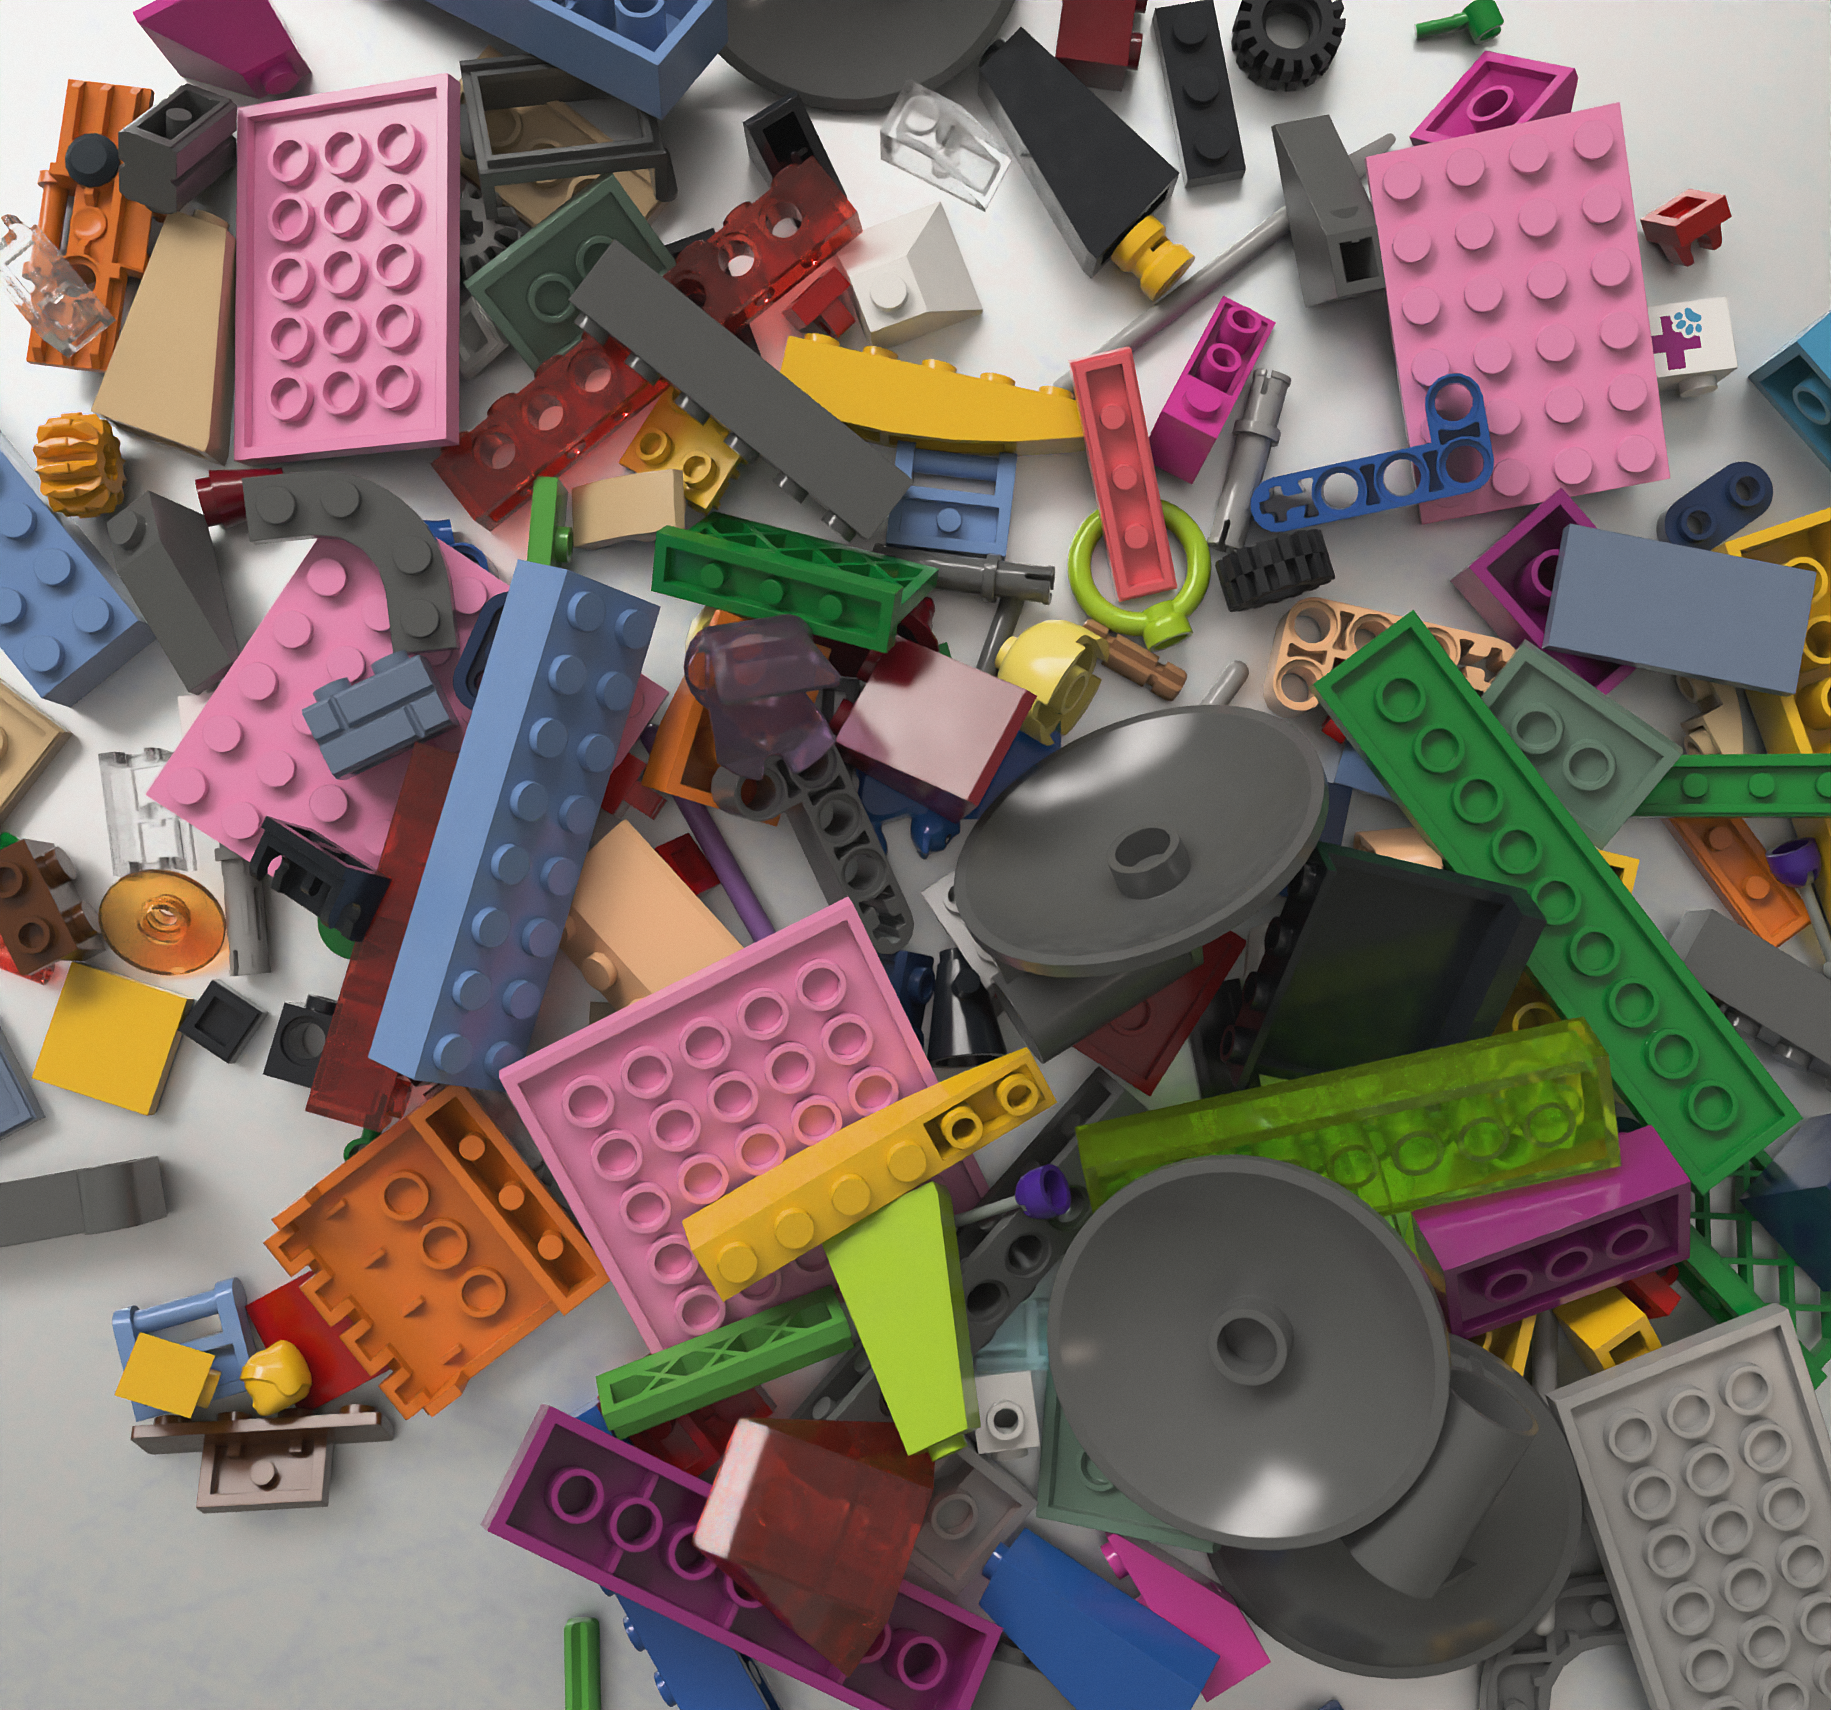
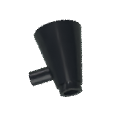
[927,948,1008,1068]

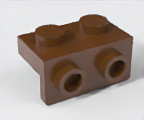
[0,838,106,975]

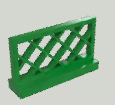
[651,511,939,654]
[1674,1149,1831,1390]

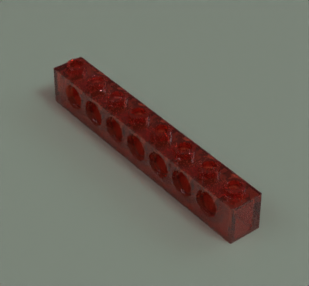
[430,156,863,532]

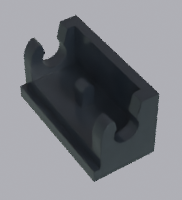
[249,816,392,943]

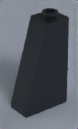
[978,27,1179,279]

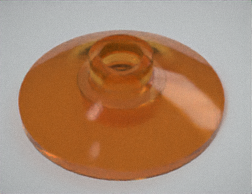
[98,869,226,976]

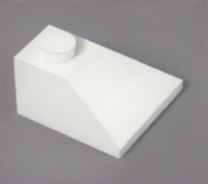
[830,201,983,349]

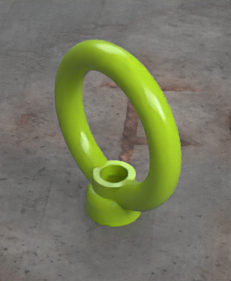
[1067,499,1212,652]

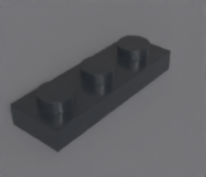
[1152,0,1246,188]

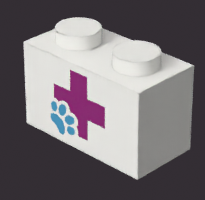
[1647,296,1738,397]

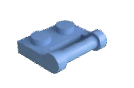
[886,440,1017,561]
[112,1277,256,1422]

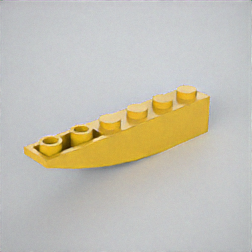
[780,333,1145,456]
[682,1047,1058,1302]

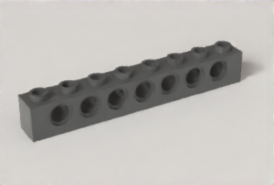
[771,1066,1172,1507]

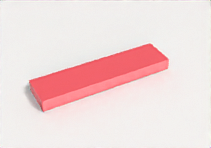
[1068,346,1178,602]

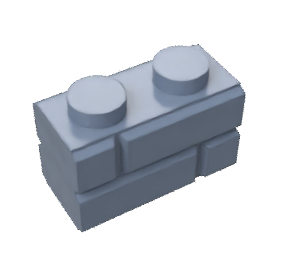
[302,650,460,780]

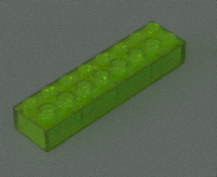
[1075,1016,1622,1217]

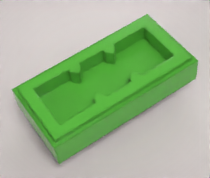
[527,476,573,568]

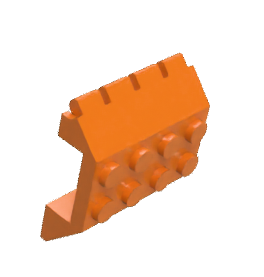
[263,1085,610,1420]

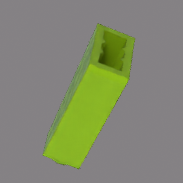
[821,1181,981,1462]

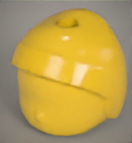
[239,1340,312,1416]

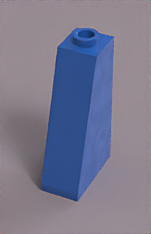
[978,1527,1220,1710]

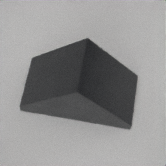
[743,90,848,229]

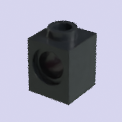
[263,994,360,1092]

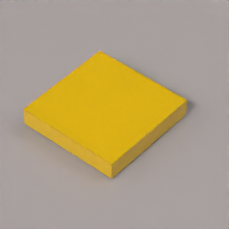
[32,961,194,1116]

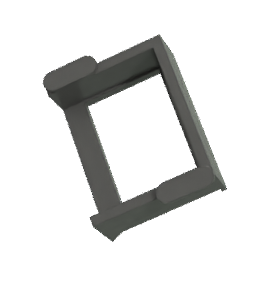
[459,54,678,220]

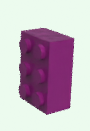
[1450,487,1637,695]

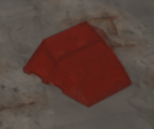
[691,1417,935,1678]

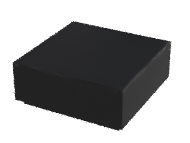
[178,979,269,1064]

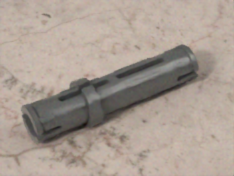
[872,543,1055,605]

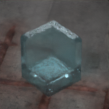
[976,1297,1050,1371]

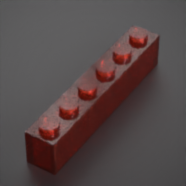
[305,741,459,1132]

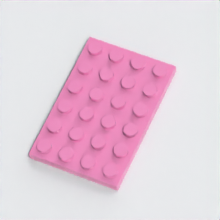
[234,73,460,466]
[1364,102,1670,525]

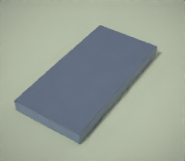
[1542,524,1817,697]

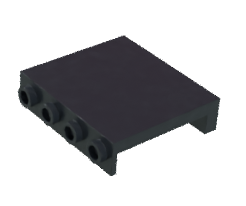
[1220,840,1547,1133]

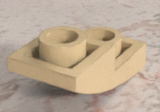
[571,469,686,550]
[1676,675,1743,755]

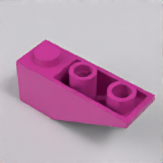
[1149,296,1276,484]
[1100,1532,1271,1702]

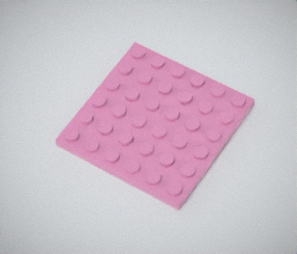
[145,537,669,958]
[499,897,990,1354]

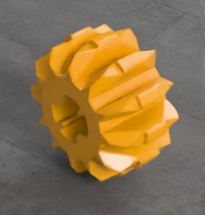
[33,412,127,519]

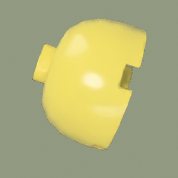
[995,620,1110,746]

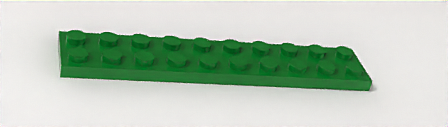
[1309,610,1803,1196]

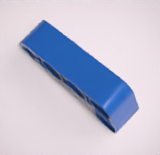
[1251,373,1494,532]

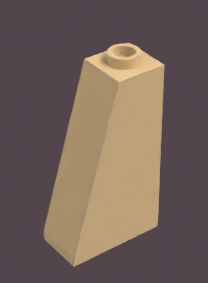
[91,209,236,467]

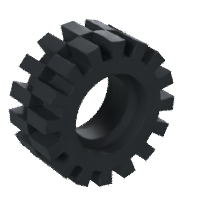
[1231,0,1346,92]
[1215,529,1335,612]

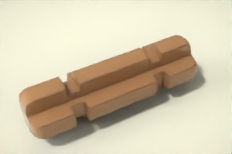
[1082,619,1187,701]

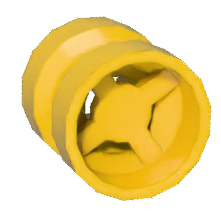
[1111,214,1195,302]

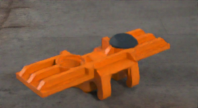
[23,79,167,373]

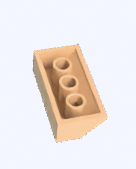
[559,819,744,1011]

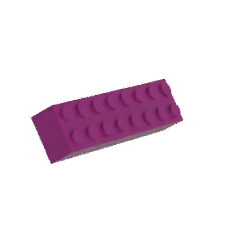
[480,1404,1003,1710]

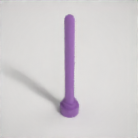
[640,724,776,943]

